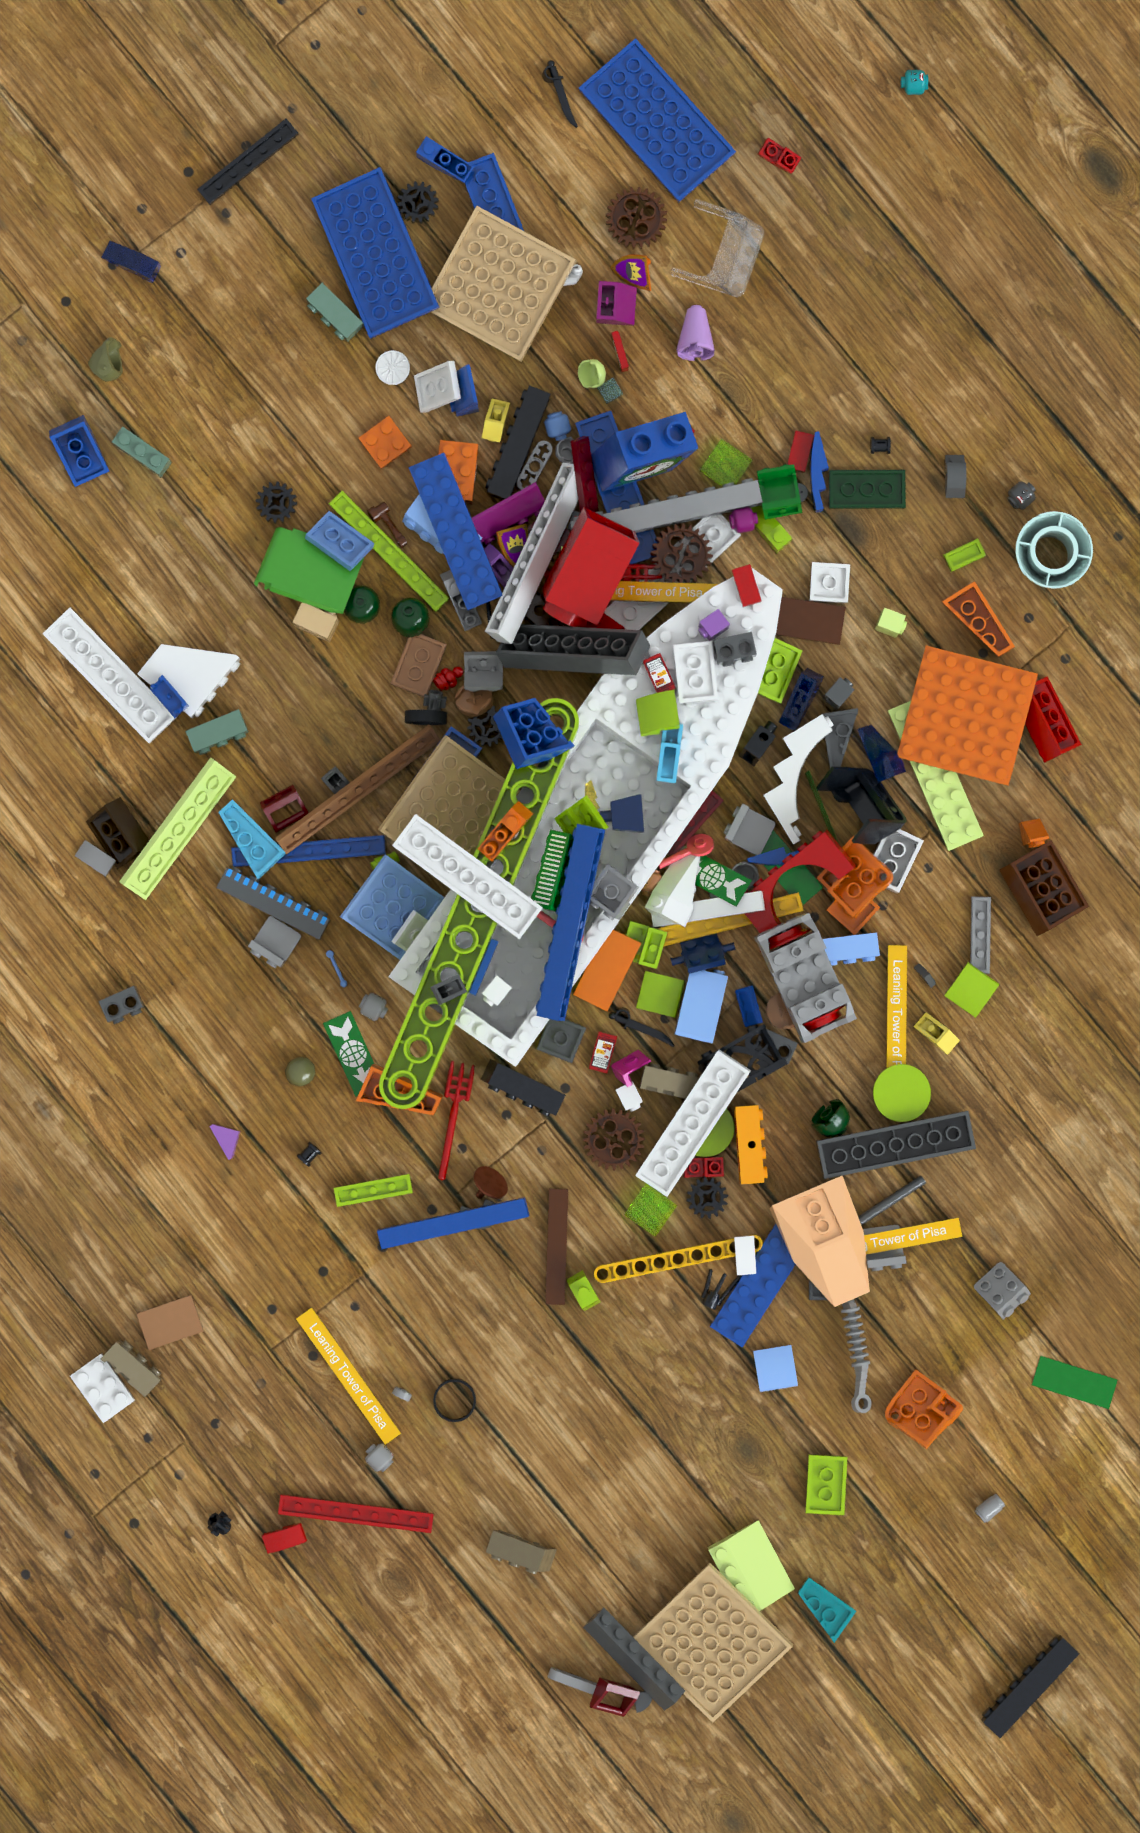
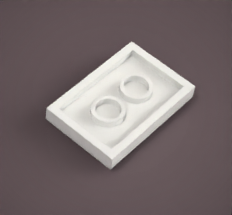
[414,361,461,413]
[673,641,718,704]
[70,1353,135,1423]

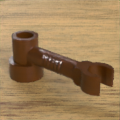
[367,502,408,548]

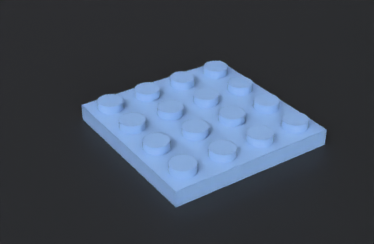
[340,854,445,960]

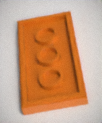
[573,929,641,1012]

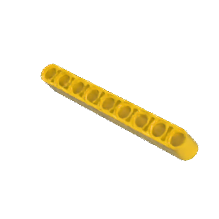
[594,1234,762,1283]

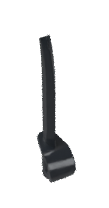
[542,60,578,128]
[609,1007,675,1047]

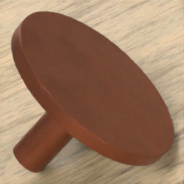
[473,1166,508,1199]

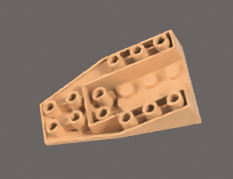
[769,1176,870,1307]

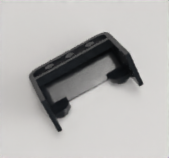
[816,766,907,844]

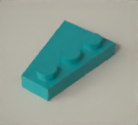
[798,1577,856,1643]

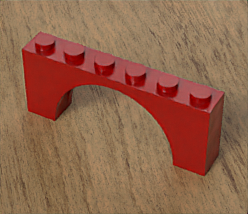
[745,830,856,933]

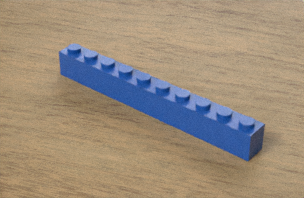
[536,824,605,1021]

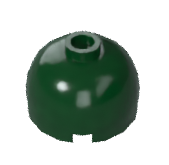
[344,585,380,624]
[391,598,430,637]
[811,1099,850,1137]

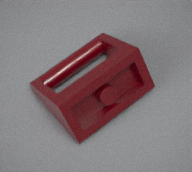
[260,785,309,833]
[590,1677,640,1717]

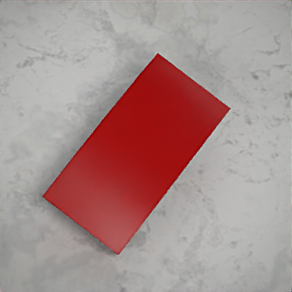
[757,137,802,174]
[683,1157,724,1178]
[262,1523,307,1554]

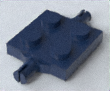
[670,933,736,974]

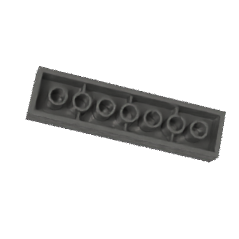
[496,624,650,675]
[816,1111,976,1179]

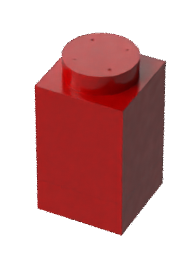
[542,507,639,627]

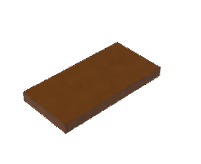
[776,597,846,645]

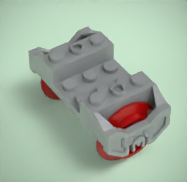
[754,913,857,1043]

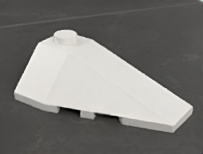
[645,846,700,927]

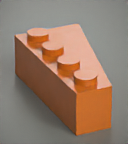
[942,581,1015,658]
[356,1064,443,1115]

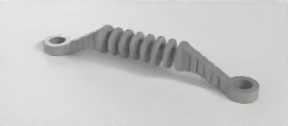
[841,1299,871,1413]

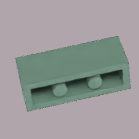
[306,283,364,342]
[112,426,172,478]
[186,709,249,755]

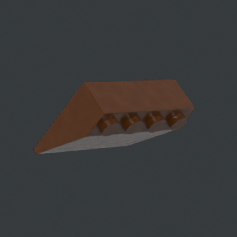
[999,840,1089,936]

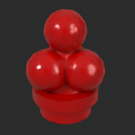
[433,666,464,691]

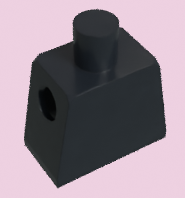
[739,721,778,767]

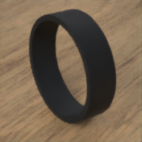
[405,710,447,725]
[433,1379,476,1422]

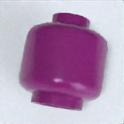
[729,507,758,533]

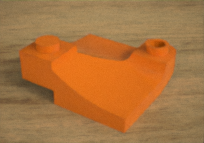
[817,836,893,918]
[885,1370,964,1449]

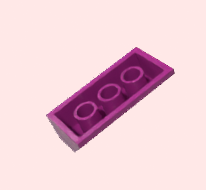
[472,482,545,545]

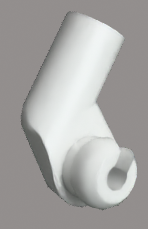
[563,264,583,286]

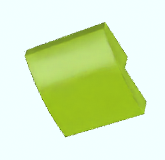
[636,690,680,736]
[554,795,609,835]
[626,920,667,969]
[944,962,999,1018]
[636,971,685,1018]

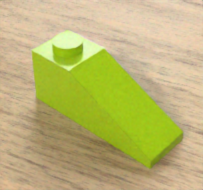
[751,505,792,554]

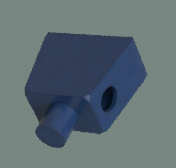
[599,794,644,833]

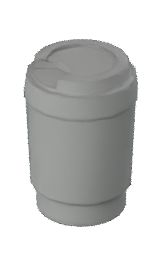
[975,1493,1005,1523]

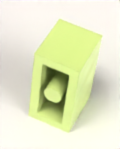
[875,607,907,638]

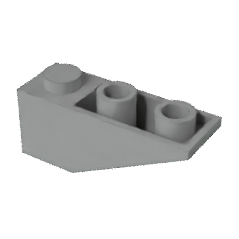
[440,570,482,631]

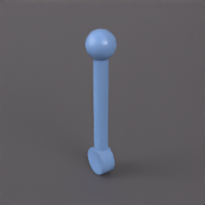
[326,950,348,987]

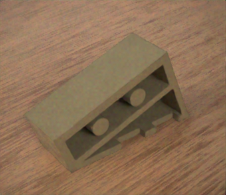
[639,1063,699,1099]
[101,1339,163,1397]

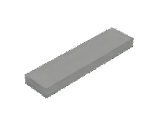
[970,897,991,974]

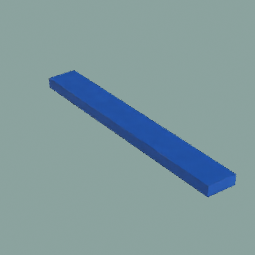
[231,835,386,867]
[377,1197,530,1249]

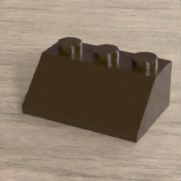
[86,797,149,869]

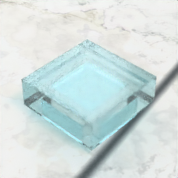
[597,377,623,404]

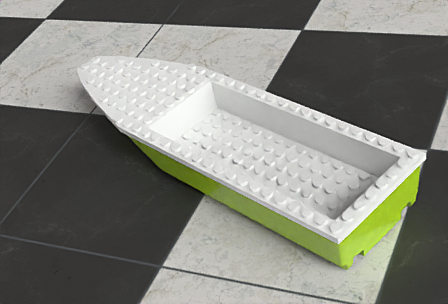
[388,567,783,1067]

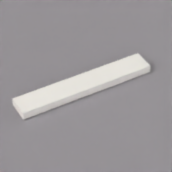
[651,891,765,928]

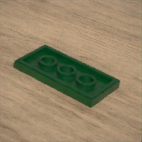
[829,470,906,509]

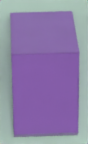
[209,1124,241,1160]

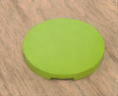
[873,1064,931,1122]
[696,1108,734,1157]

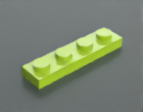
[334,1174,413,1207]

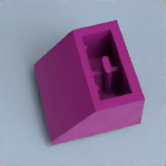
[596,281,637,326]

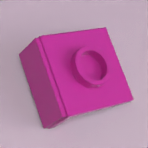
[611,1050,651,1087]

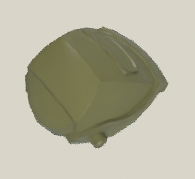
[88,337,123,382]

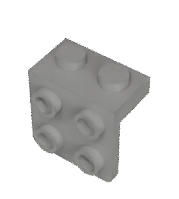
[464,651,503,692]
[724,804,775,855]
[248,916,301,969]
[863,1225,906,1271]
[974,1262,1031,1319]

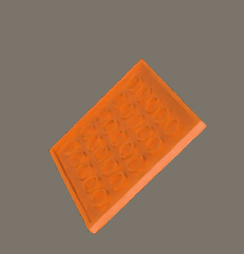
[897,645,1038,786]

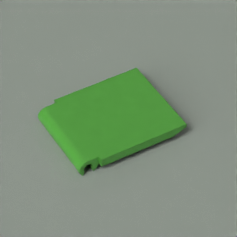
[254,527,364,614]

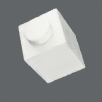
[482,976,512,1007]
[616,1081,643,1112]

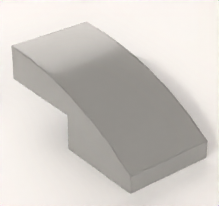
[75,840,116,876]

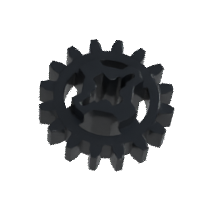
[397,181,439,224]
[256,481,298,524]
[467,706,503,747]
[686,1177,728,1219]

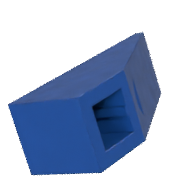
[416,136,474,183]

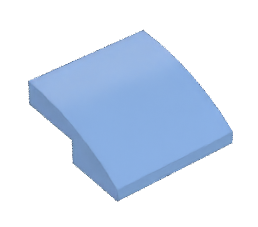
[753,1345,798,1392]

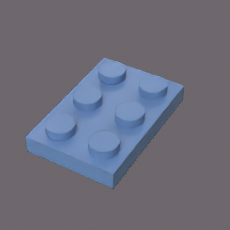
[305,511,374,571]

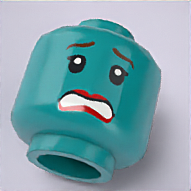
[900,70,928,95]

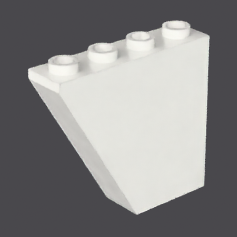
[138,644,241,719]

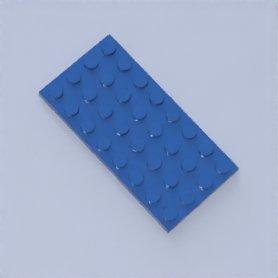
[578,38,736,203]
[311,167,440,339]

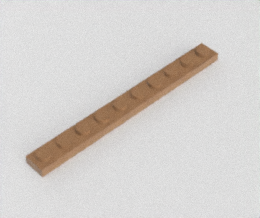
[275,725,440,854]

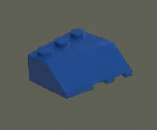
[493,698,575,769]

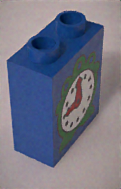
[591,412,698,492]

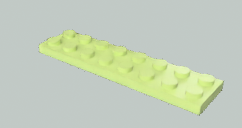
[888,701,984,851]
[119,758,236,900]

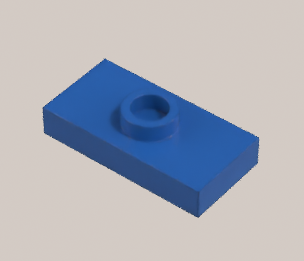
[735,985,763,1027]

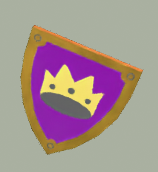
[610,254,651,291]
[496,524,529,567]

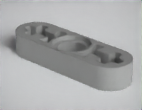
[517,441,552,491]
[547,1667,597,1695]

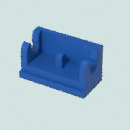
[150,675,189,718]

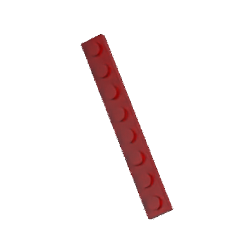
[278,1494,434,1533]

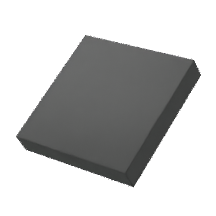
[537,1019,586,1063]

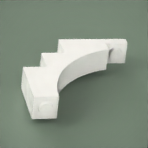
[764,714,834,844]

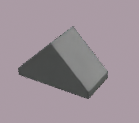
[321,766,350,794]
[430,974,467,1005]

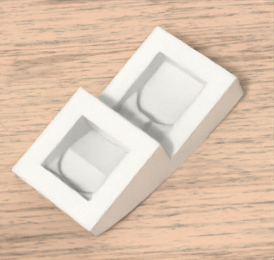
[734,1236,756,1275]

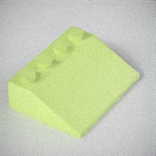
[707,1520,795,1611]

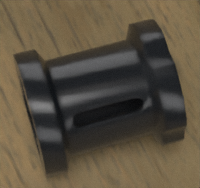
[870,437,891,454]
[297,1141,322,1167]

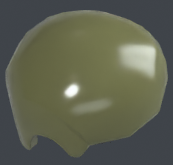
[285,1057,316,1087]

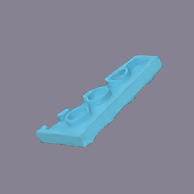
[218,799,286,880]

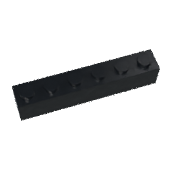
[485,385,551,500]
[981,1635,1080,1738]

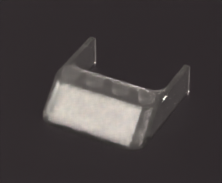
[670,199,764,297]

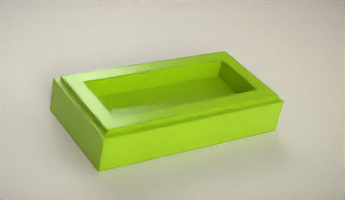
[943,538,986,572]

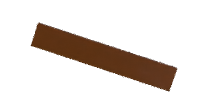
[546,1188,568,1305]

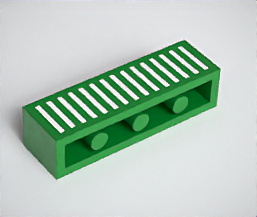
[531,829,574,912]

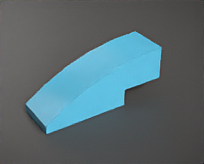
[656,723,683,783]

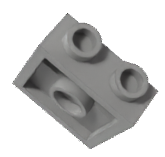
[590,864,639,920]

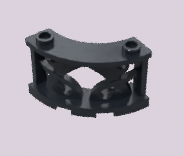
[697,1024,788,1092]

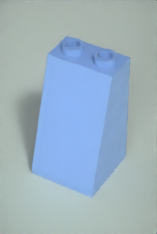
[674,969,728,1044]

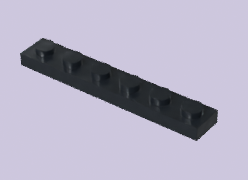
[197,118,299,205]

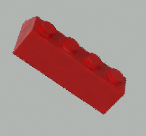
[1025,676,1082,763]

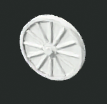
[376,350,410,385]

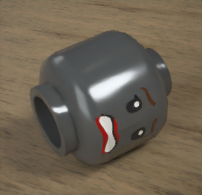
[1007,481,1036,510]

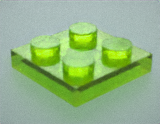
[700,439,753,487]
[624,1183,678,1237]

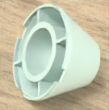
[1015,511,1093,589]

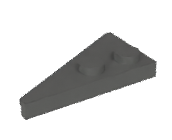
[821,708,858,768]

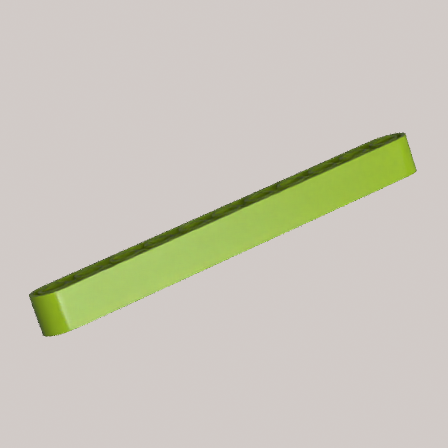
[379,698,579,1109]

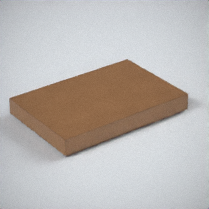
[390,634,447,697]
[137,1295,204,1350]

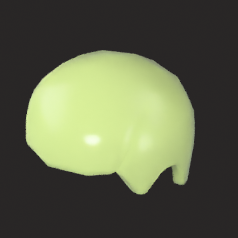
[578,359,606,388]

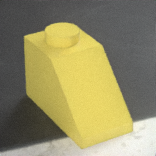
[482,399,510,442]
[914,1012,960,1055]

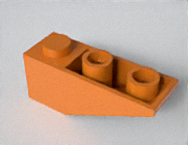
[478,801,533,861]
[1019,818,1049,848]

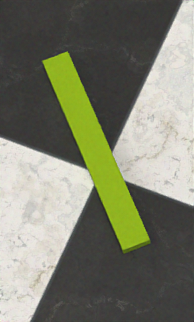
[328,491,449,612]

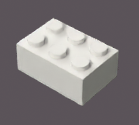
[874,829,924,893]

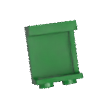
[757,464,803,519]

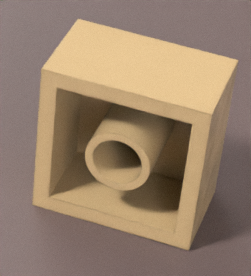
[293,602,339,643]

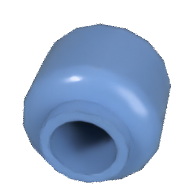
[544,411,571,441]

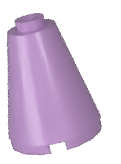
[676,305,715,361]

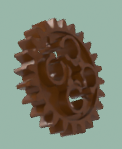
[606,187,667,250]
[650,524,713,583]
[583,1108,645,1171]

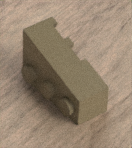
[486,1530,557,1574]

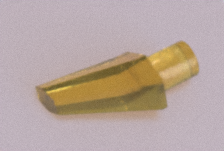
[585,780,600,810]

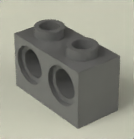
[713,632,757,667]
[823,677,855,710]
[98,986,145,1024]
[755,1028,798,1064]

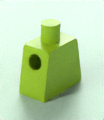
[566,1270,601,1311]

